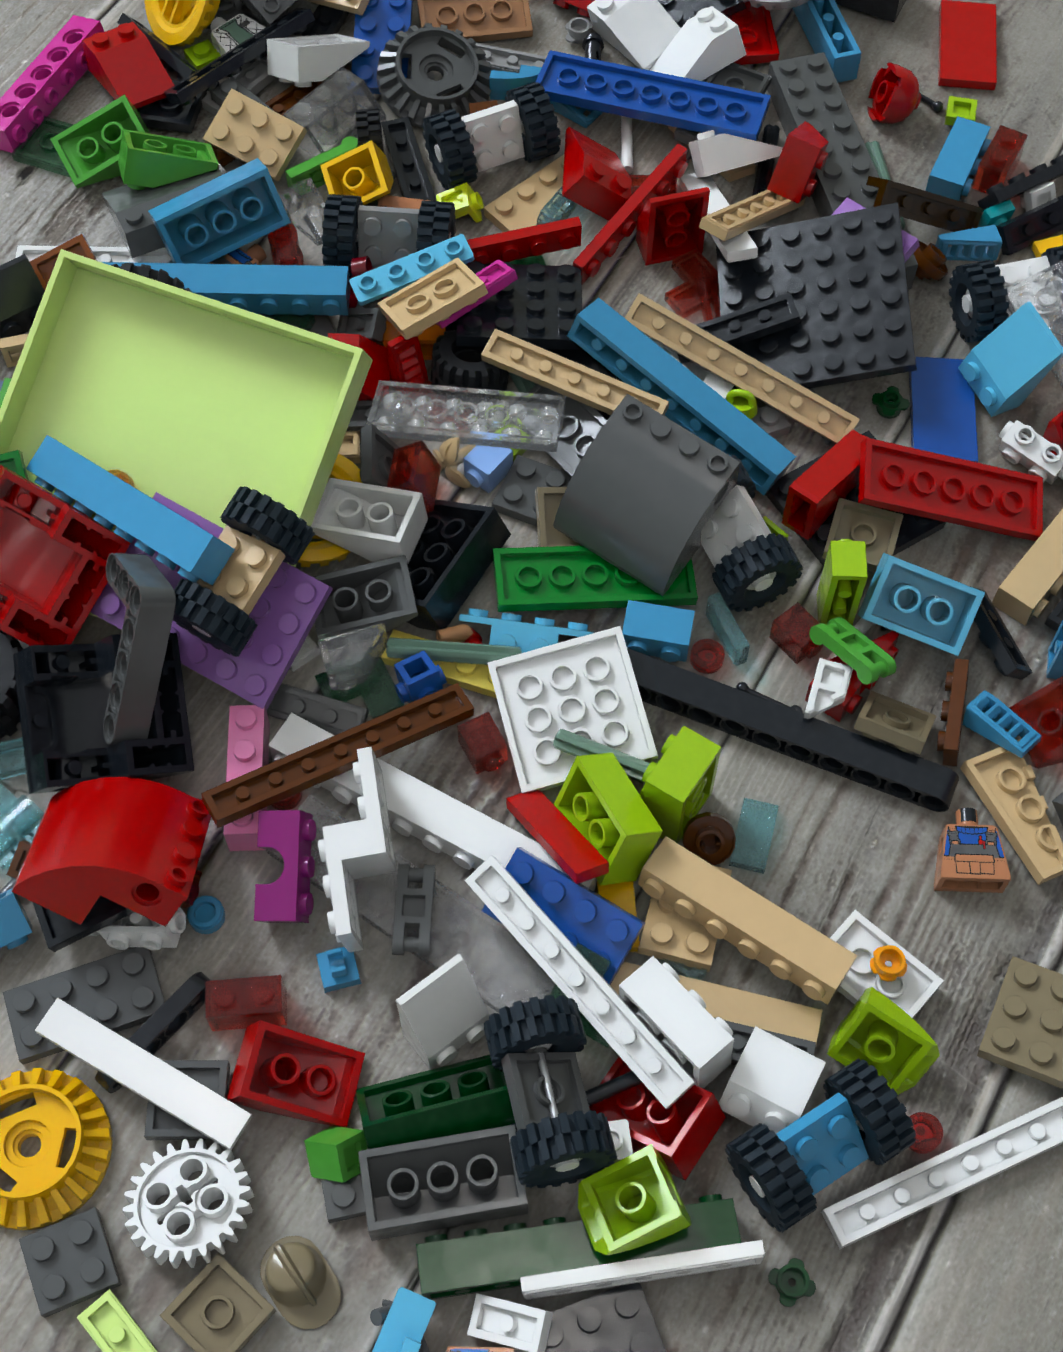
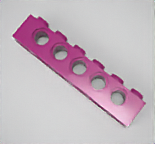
[0,15,104,154]

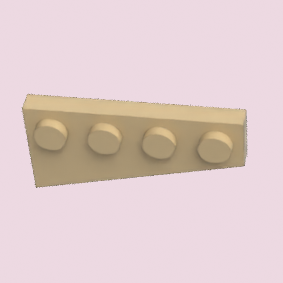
[483,155,565,232]
[960,739,1063,885]

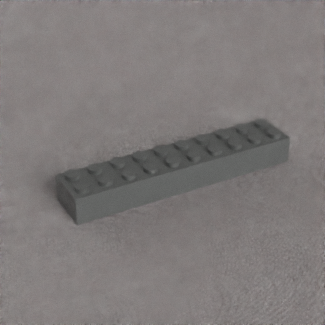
[767,52,918,289]

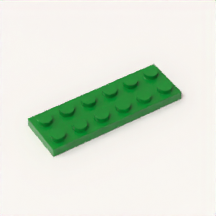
[492,546,698,612]

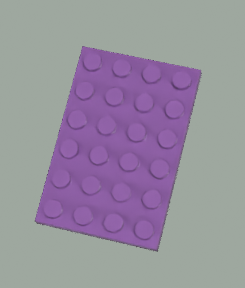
[91,492,333,710]

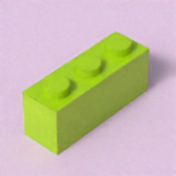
[816,539,868,625]

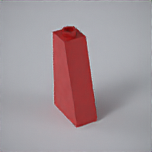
[781,429,869,540]

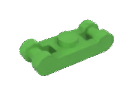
[809,617,897,685]

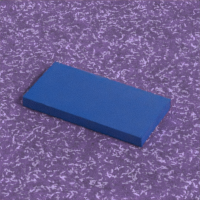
[909,357,978,463]

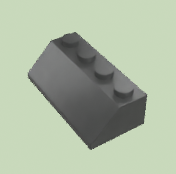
[358,1125,528,1241]

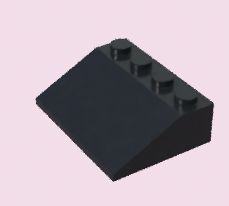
[407,498,511,631]

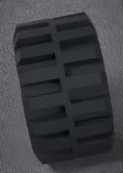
[431,328,509,406]

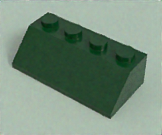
[356,1054,515,1149]

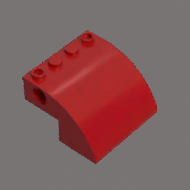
[0,465,131,646]
[11,777,211,927]

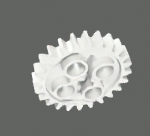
[123,1138,254,1269]

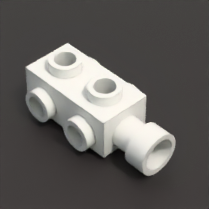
[999,420,1063,485]
[88,907,187,950]

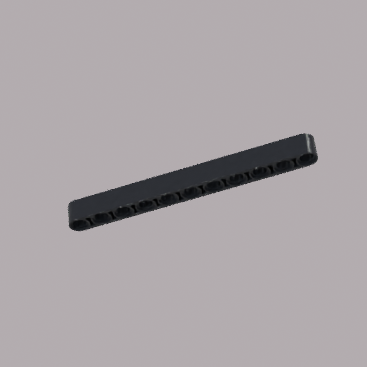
[627,648,959,812]

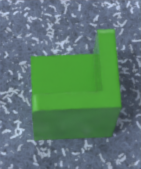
[304,1126,367,1183]

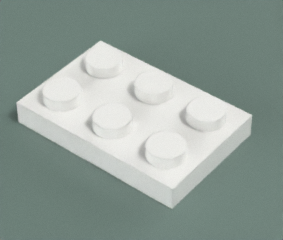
[830,910,944,1018]

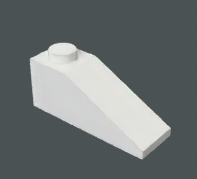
[688,130,783,178]

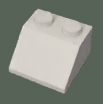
[719,1026,826,1133]

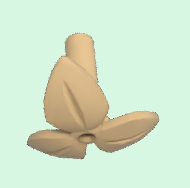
[432,437,482,488]

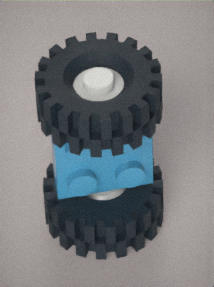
[725,1059,916,1233]

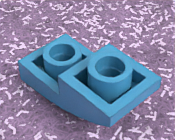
[489,65,542,100]

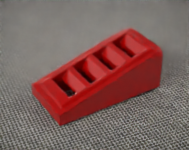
[387,335,428,396]

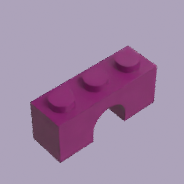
[254,810,316,923]

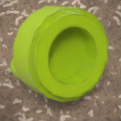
[726,389,758,419]

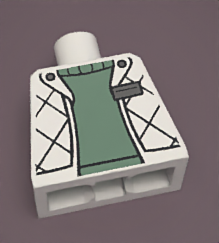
[210,14,267,67]

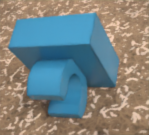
[316,947,361,993]

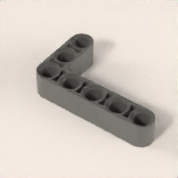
[103,553,176,745]

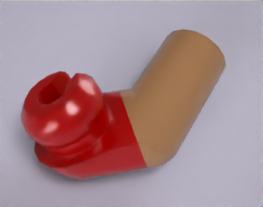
[436,624,483,644]

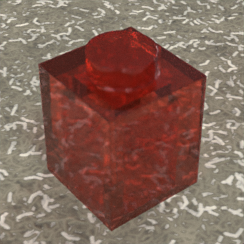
[769,602,823,664]
[457,712,508,774]

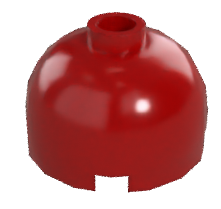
[867,62,921,124]

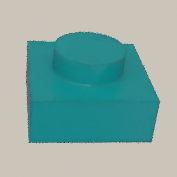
[978,200,1016,227]

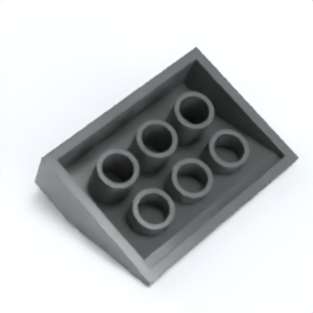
[102,162,227,258]

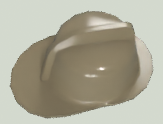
[260,1236,341,1329]

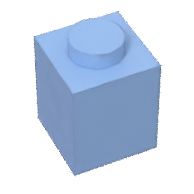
[463,434,513,493]

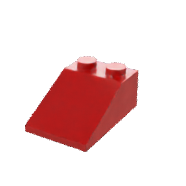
[82,22,174,109]
[562,127,632,221]
[636,187,710,266]
[226,1020,365,1128]
[589,1056,726,1181]

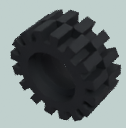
[355,108,384,153]

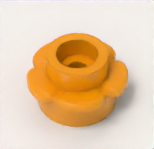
[870,945,907,982]

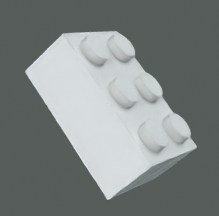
[619,956,734,1089]

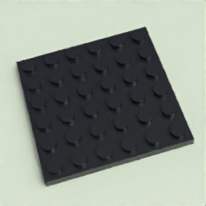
[716,202,917,390]

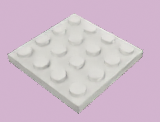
[487,626,658,793]

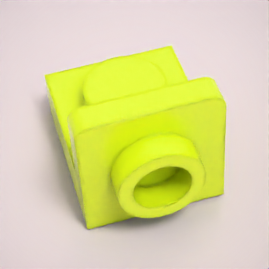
[436,182,484,223]

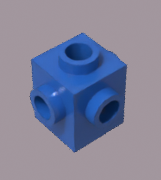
[394,650,447,703]

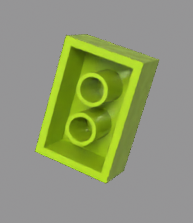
[640,726,721,843]
[553,753,663,886]

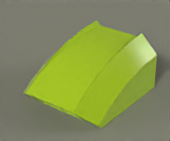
[827,987,940,1095]
[578,1144,691,1255]

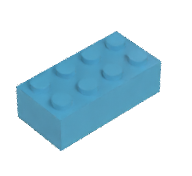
[148,158,291,264]

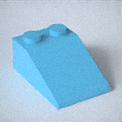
[958,301,1063,417]

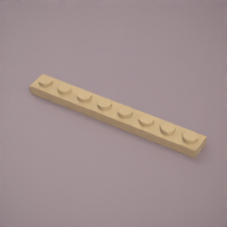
[625,293,860,444]

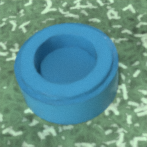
[187,896,225,934]

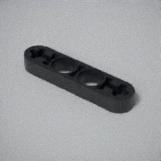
[95,972,216,1093]

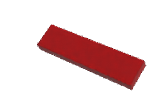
[506,790,609,884]

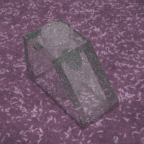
[279,178,325,246]
[318,623,388,691]

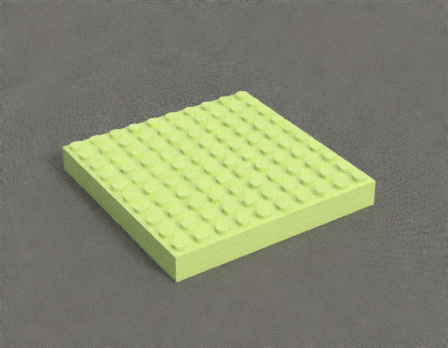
[0,249,373,618]

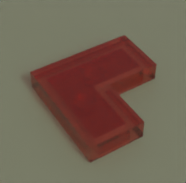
[664,248,719,318]

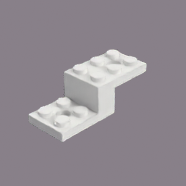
[318,747,397,952]

